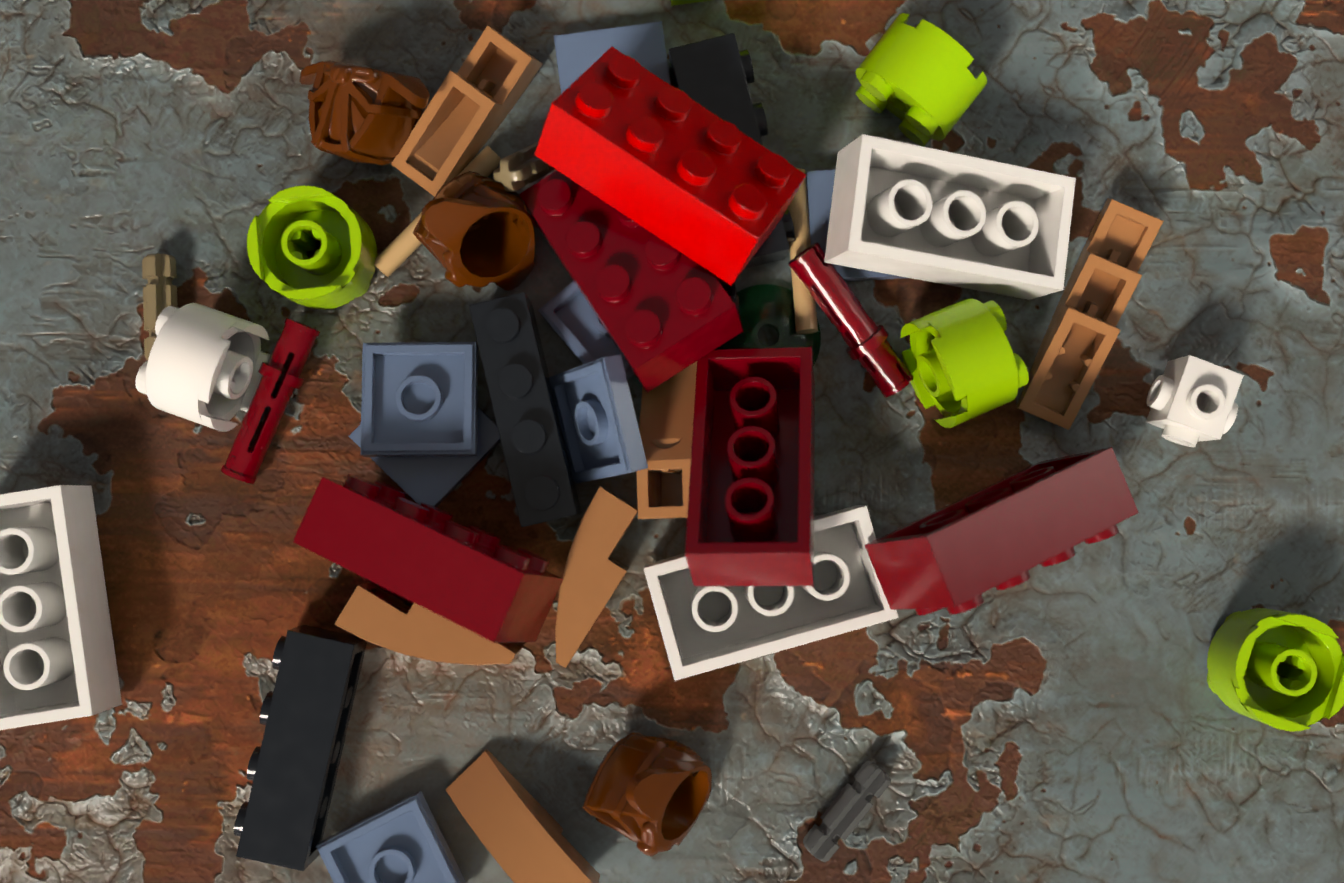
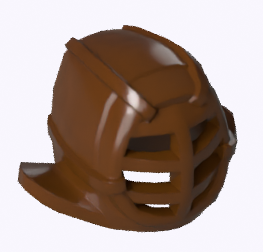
[300,60,430,165]
[413,171,536,291]
[582,732,712,856]

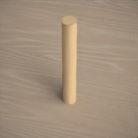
[374,146,501,277]
[788,168,818,334]

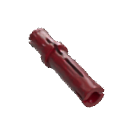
[788,242,914,397]
[221,318,320,484]

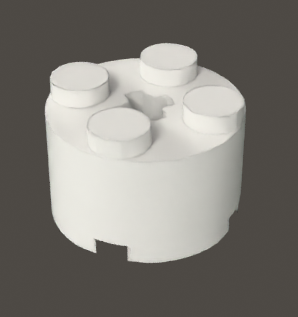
[136,303,270,432]

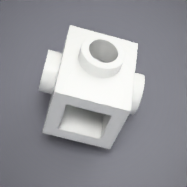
[1146,355,1244,447]

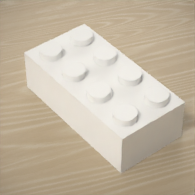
[824,134,1076,300]
[0,485,122,730]
[643,505,899,681]

